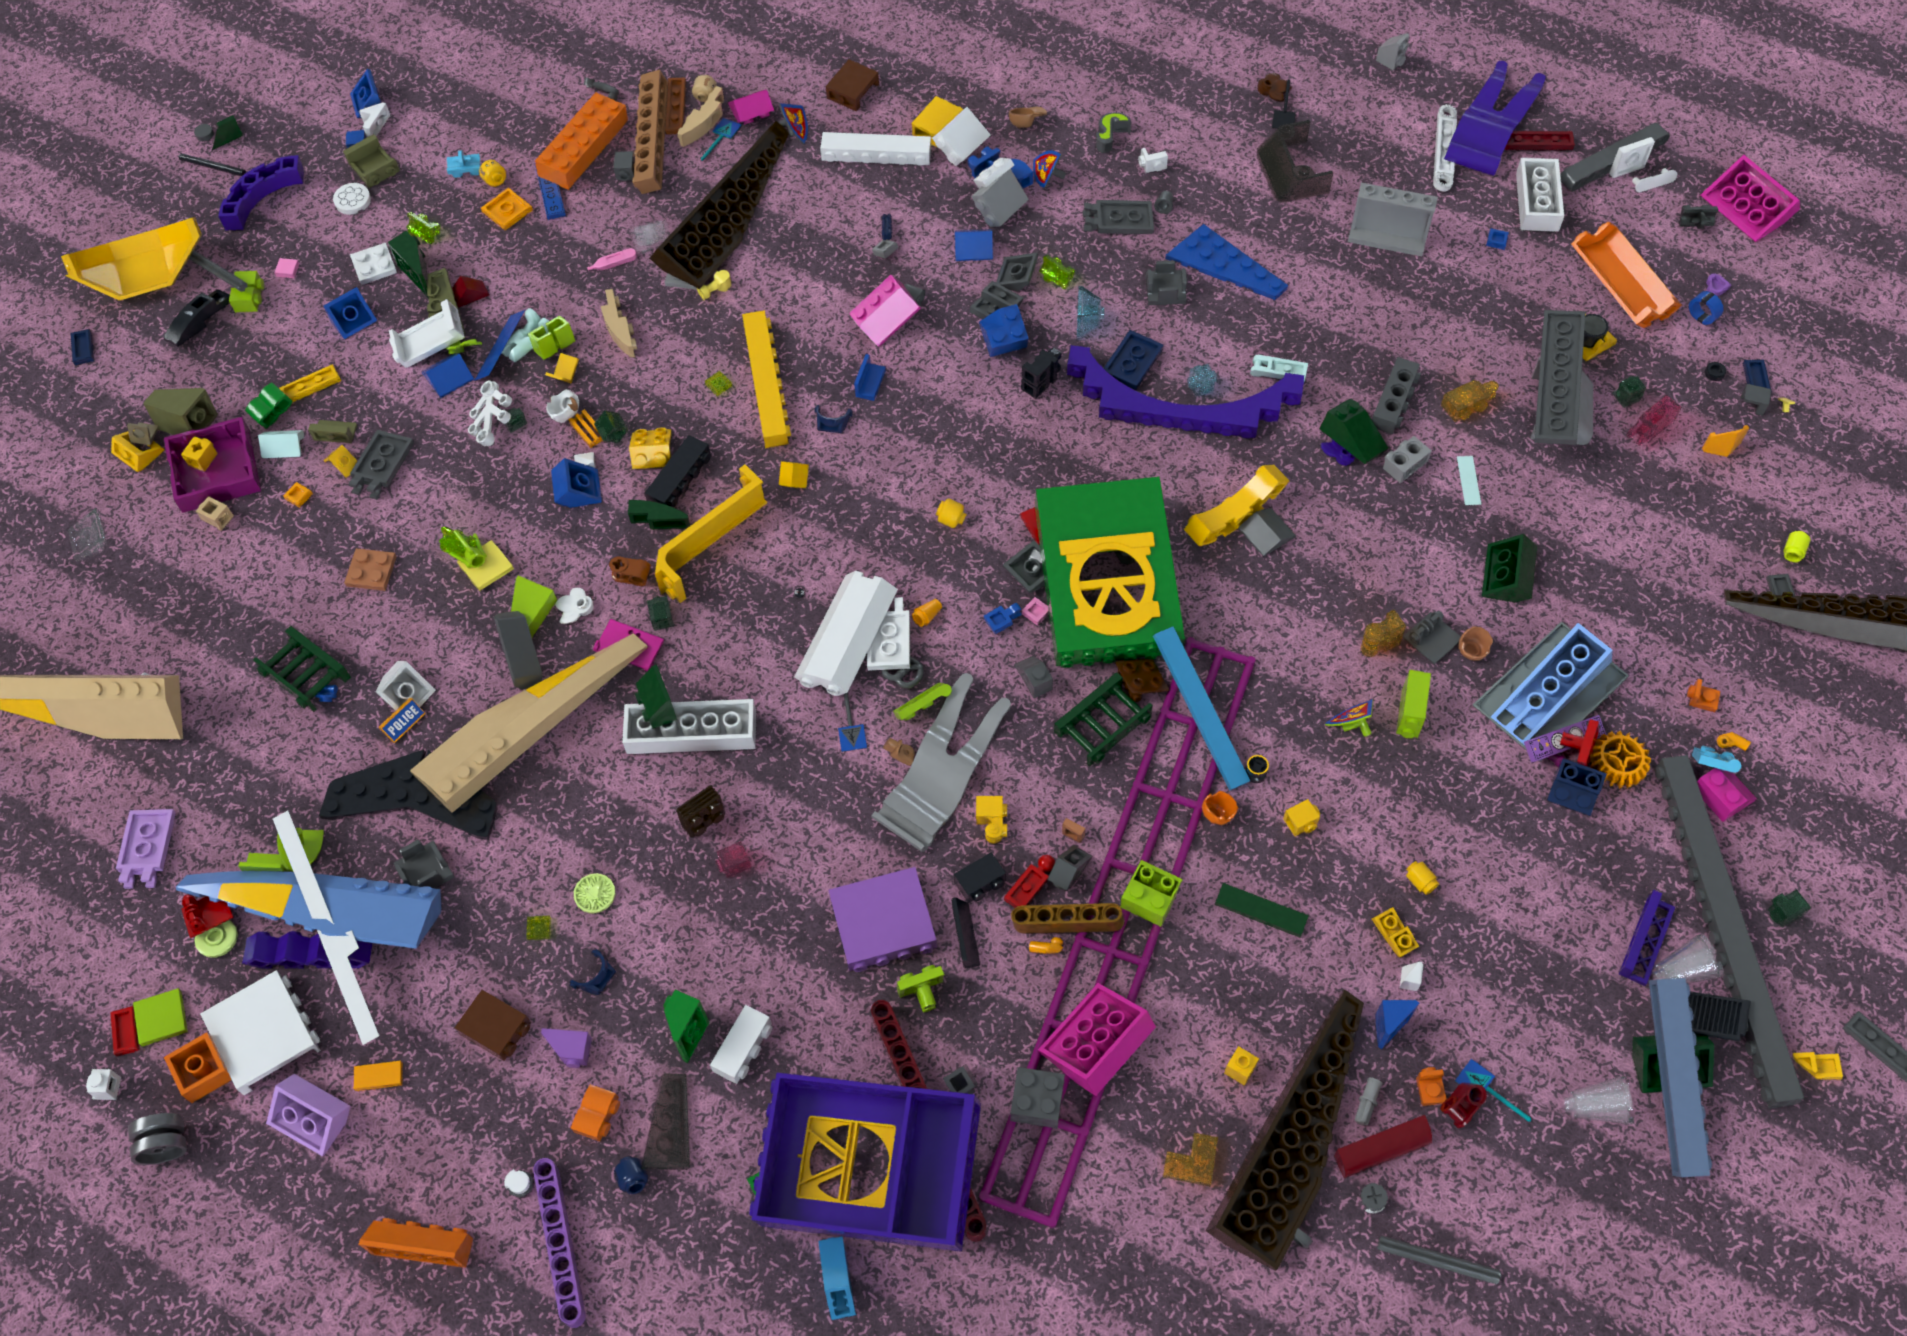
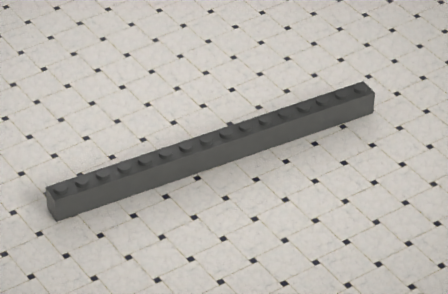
[1655,755,1804,1108]

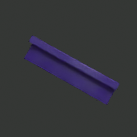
[1619,890,1675,986]

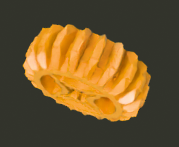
[1590,730,1651,789]

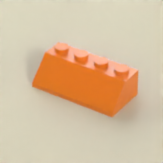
[358,1218,473,1268]

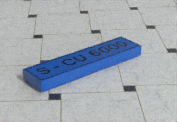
[535,164,566,220]

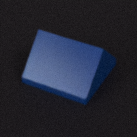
[350,69,382,119]
[955,229,993,261]
[323,287,377,339]
[422,353,474,398]
[1375,1000,1420,1050]

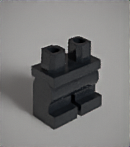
[1021,347,1062,399]

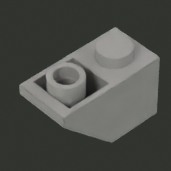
[1376,33,1410,70]

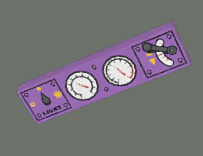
[1524,715,1606,762]

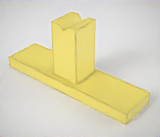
[1778,398,1795,412]

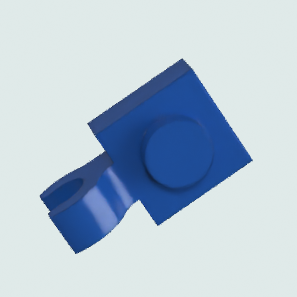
[984,603,1022,635]

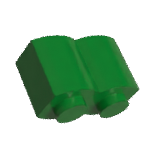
[245,383,293,429]

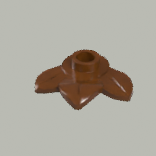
[1257,73,1292,101]

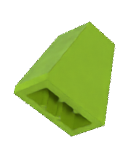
[511,575,557,637]

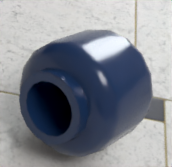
[614,1156,649,1194]

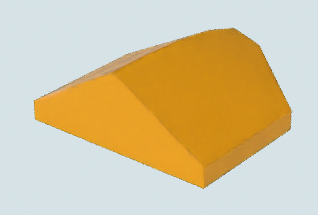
[1702,425,1749,457]

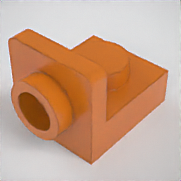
[1687,679,1720,712]
[1416,1067,1446,1106]

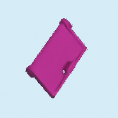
[593,619,664,671]

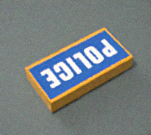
[378,698,426,743]

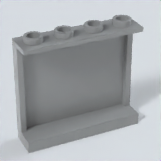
[1348,182,1438,256]

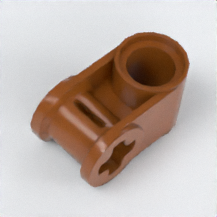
[609,556,651,586]

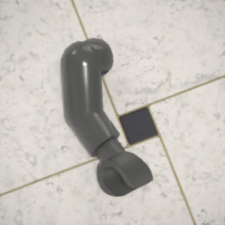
[583,78,619,101]

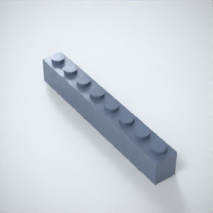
[1649,978,1712,1177]

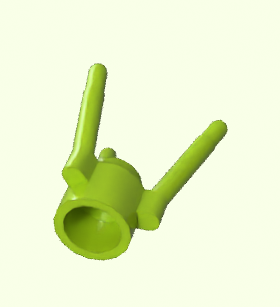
[445,530,487,568]

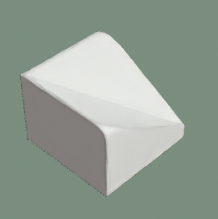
[1399,962,1423,991]

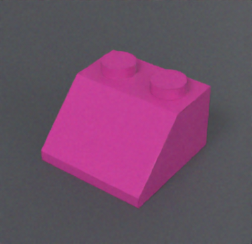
[727,89,774,125]
[1697,768,1757,822]

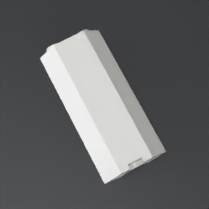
[794,571,898,696]

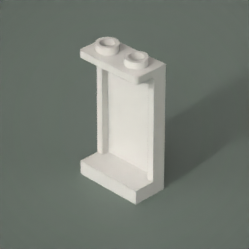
[389,299,465,368]

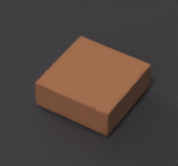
[1062,818,1086,843]

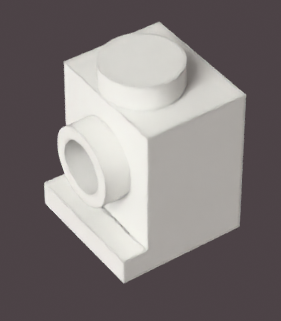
[86,1069,121,1100]

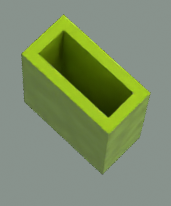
[1396,669,1431,738]

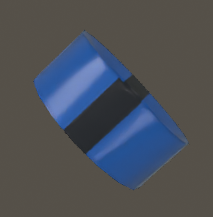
[1689,291,1724,325]

